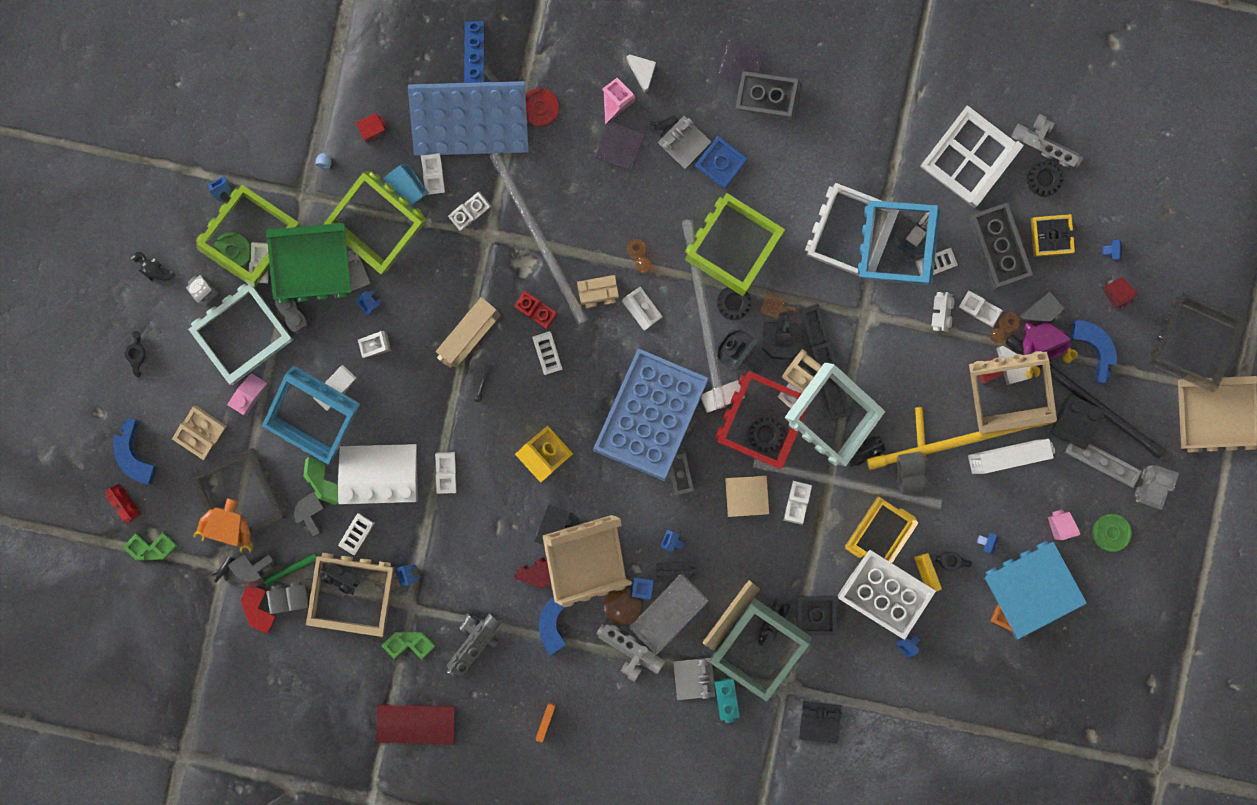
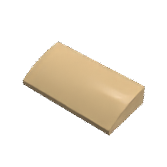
[703,580,761,651]

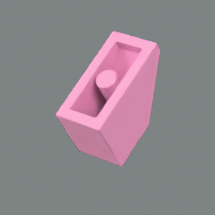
[227,373,268,416]
[1048,509,1080,540]

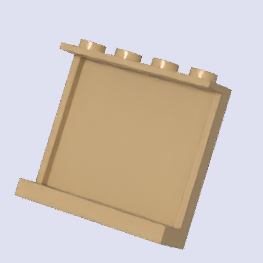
[1178,376,1257,452]
[543,515,632,607]

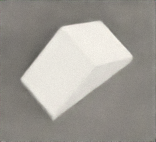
[626,55,656,93]
[358,331,391,358]

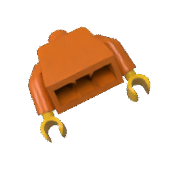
[193,498,253,553]

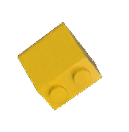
[515,426,573,483]

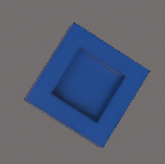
[208,176,231,202]
[1103,240,1122,261]
[355,290,382,316]
[660,529,685,553]
[977,533,999,555]
[395,564,420,587]
[632,577,654,599]
[895,635,920,658]

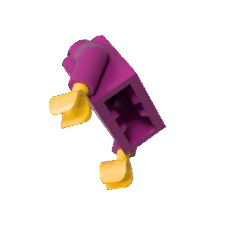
[1023,321,1078,379]

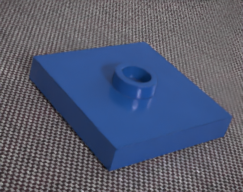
[694,136,748,190]

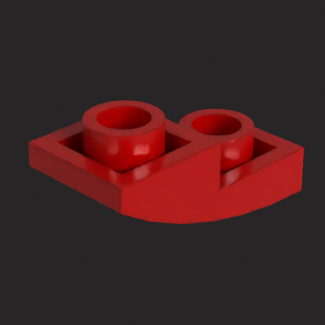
[514,291,558,330]

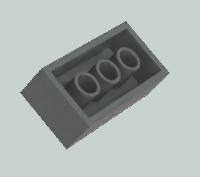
[968,202,1033,289]

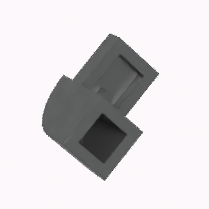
[294,492,326,537]
[228,554,275,587]

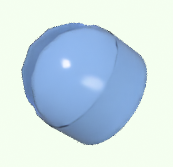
[315,153,331,169]

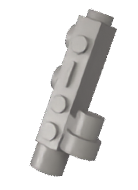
[1011,114,1083,168]
[596,624,665,682]

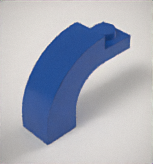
[1070,320,1117,384]
[113,418,157,484]
[539,596,566,655]

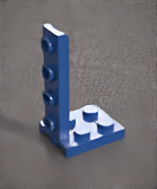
[464,21,484,83]

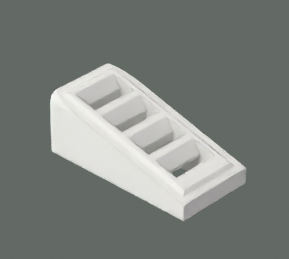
[915,248,958,276]
[532,331,562,375]
[338,513,375,556]

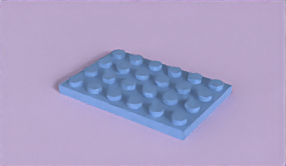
[408,81,529,156]
[593,349,708,481]

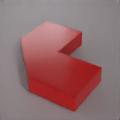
[240,586,276,634]

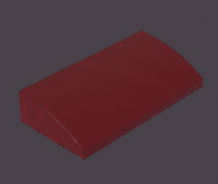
[377,704,456,745]

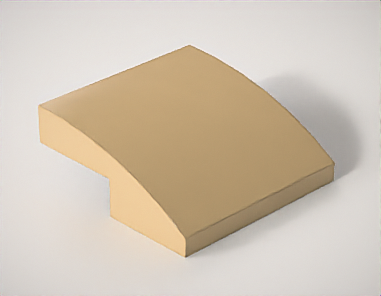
[172,405,227,460]
[725,476,769,517]

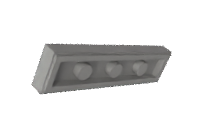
[1064,443,1142,488]

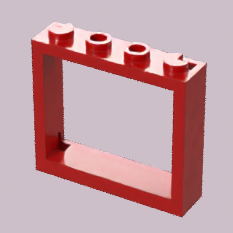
[715,371,810,470]

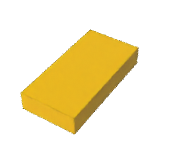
[914,553,942,592]

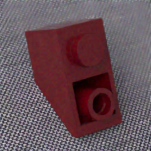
[1102,277,1138,308]
[514,557,551,588]

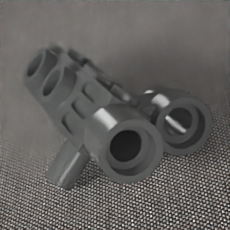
[446,612,502,678]

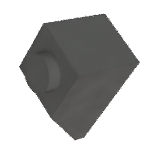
[1018,292,1065,322]

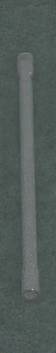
[489,152,588,325]
[682,219,727,409]
[753,459,942,510]

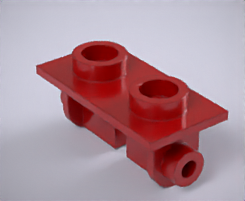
[105,483,142,524]

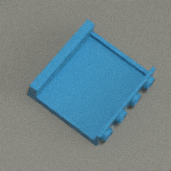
[983,541,1087,640]

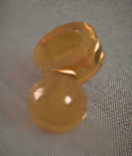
[627,239,651,273]
[990,312,1020,343]

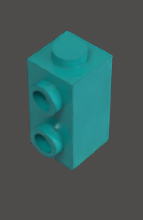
[714,678,740,723]

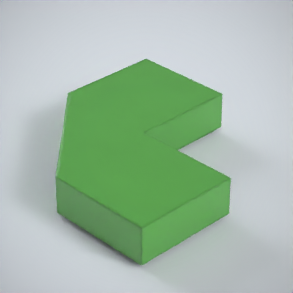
[304,457,338,505]
[123,532,178,560]
[381,632,436,660]

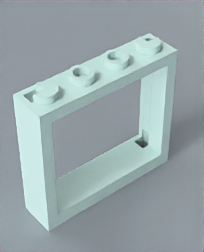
[188,283,294,385]
[785,363,885,466]

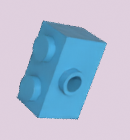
[383,162,429,206]

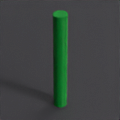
[263,553,317,586]

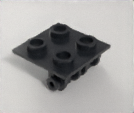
[799,701,842,743]

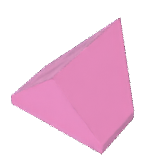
[602,78,635,124]

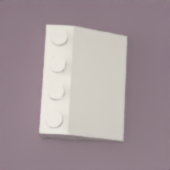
[338,444,418,504]
[838,550,936,640]

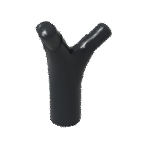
[650,115,678,137]
[211,556,235,583]

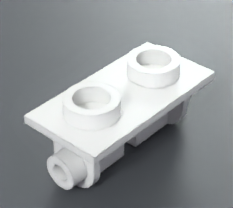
[931,292,954,332]

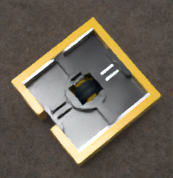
[1030,214,1075,257]

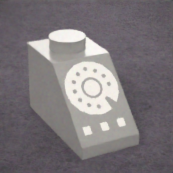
[186,275,219,306]

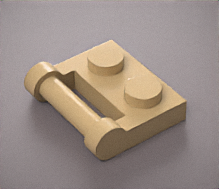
[782,349,830,393]

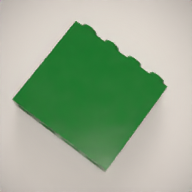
[266,223,351,304]

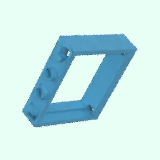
[858,200,941,285]
[262,365,360,464]

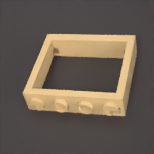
[436,297,501,368]
[969,351,1057,434]
[306,553,395,637]

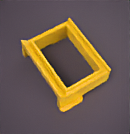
[845,497,919,563]

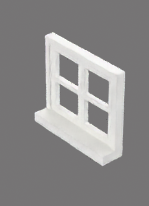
[920,105,1024,208]

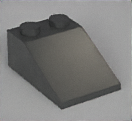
[735,71,802,122]

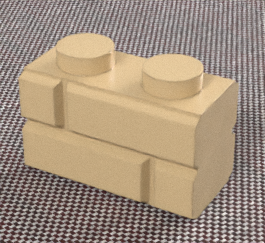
[577,275,619,308]

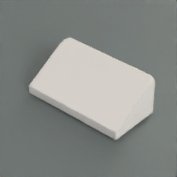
[622,287,663,330]

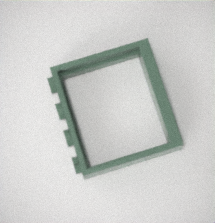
[709,598,812,702]

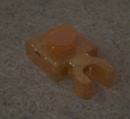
[760,294,796,321]

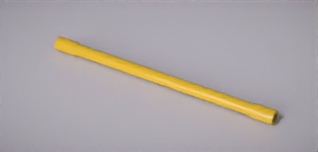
[867,422,1055,470]

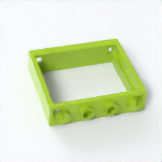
[323,170,427,274]
[196,185,299,288]
[685,193,785,296]

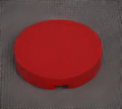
[526,88,559,127]

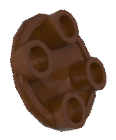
[604,587,642,625]

